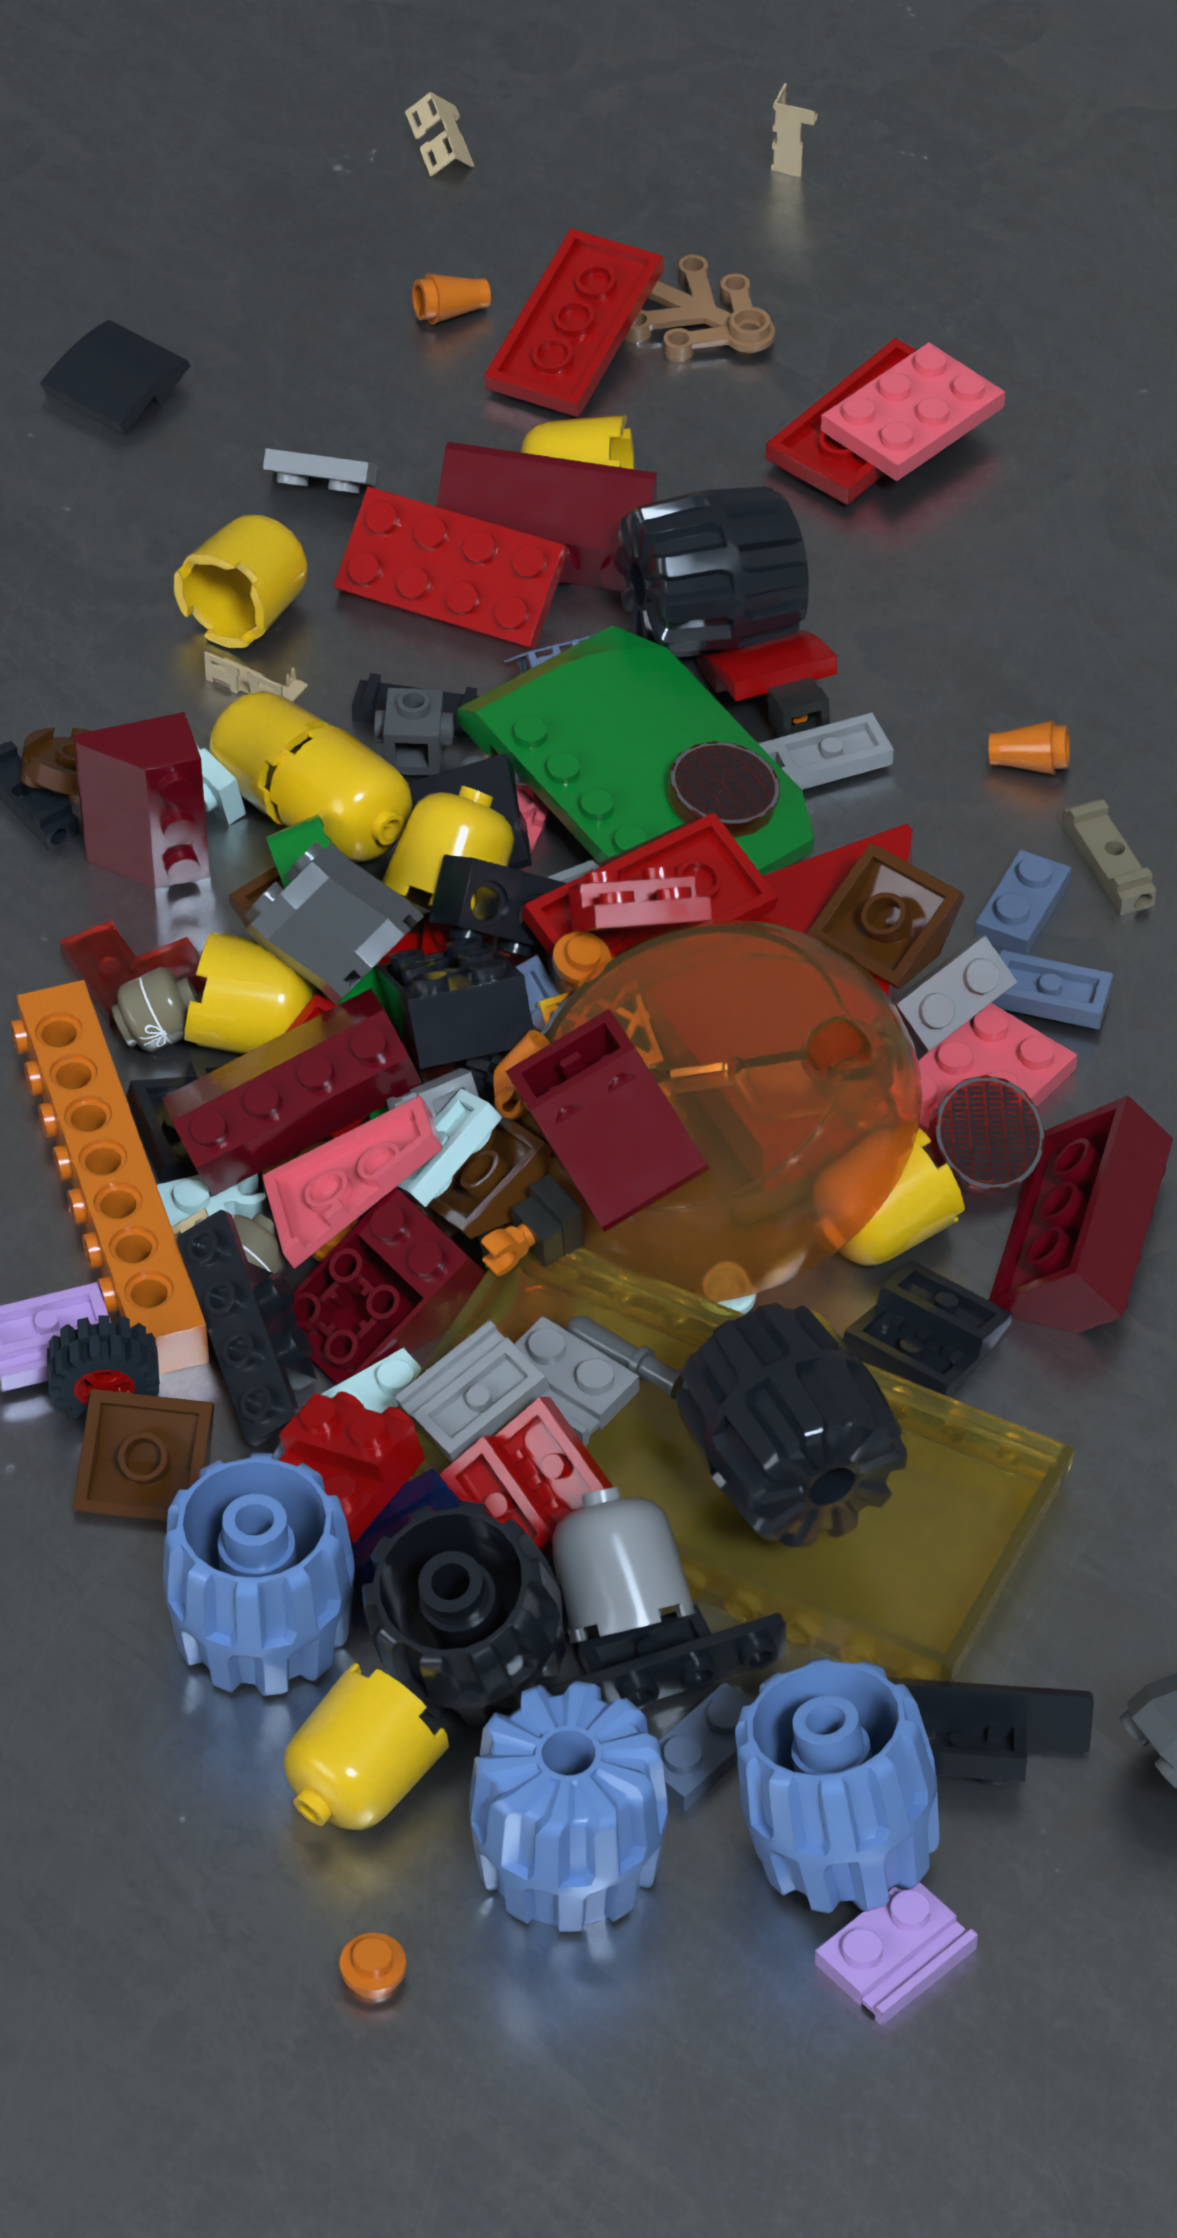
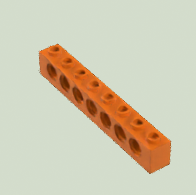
[10,980,209,1375]

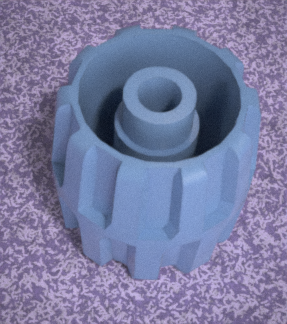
[162,1452,355,1697]
[735,1657,940,1914]
[469,1681,668,1933]

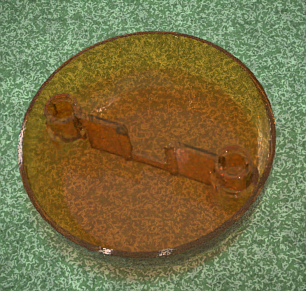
[514,920,922,1304]

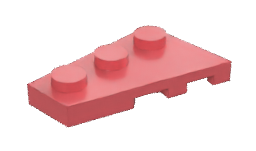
[262,1095,443,1269]

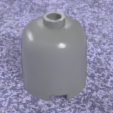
[551,1487,695,1643]

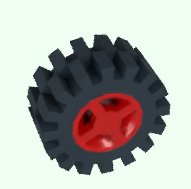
[46,1315,160,1420]

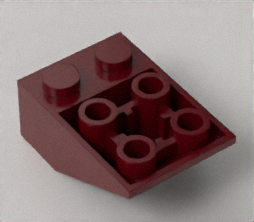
[505,1008,710,1232]
[291,1187,496,1385]

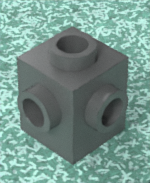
[374,688,454,775]

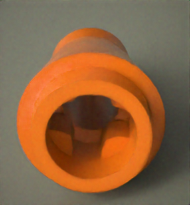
[412,273,491,324]
[989,720,1070,775]

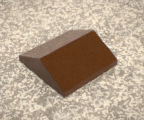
[806,843,965,990]
[427,1118,552,1239]
[72,1389,214,1523]

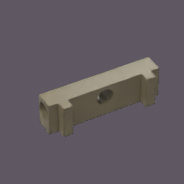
[1062,799,1157,916]

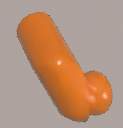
[494,1030,551,1120]

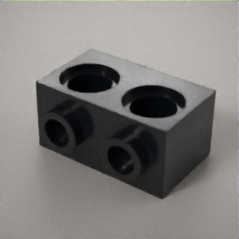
[429,854,567,958]

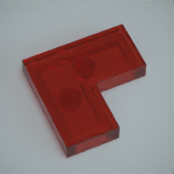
[60,920,207,1028]

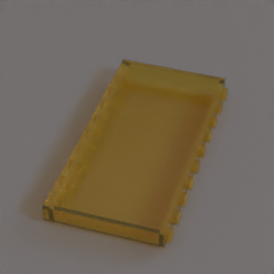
[396,1248,1075,1682]

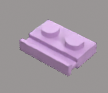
[0,1282,111,1392]
[814,1882,978,2026]

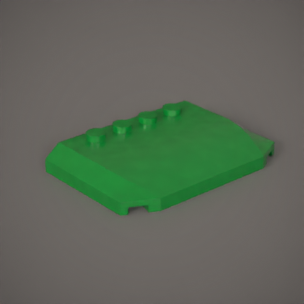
[457,625,814,876]

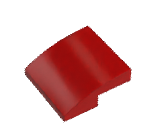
[696,630,838,701]
[439,1397,613,1555]

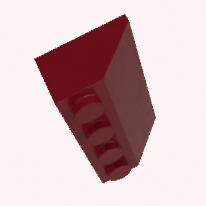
[436,441,657,592]
[162,988,423,1196]
[989,1095,1173,1334]

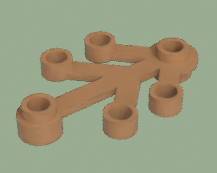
[624,255,775,362]

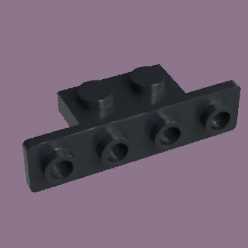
[177,1210,317,1446]
[546,1604,786,1710]
[887,1677,1094,1785]

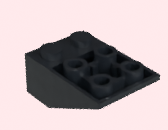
[375,937,533,1069]

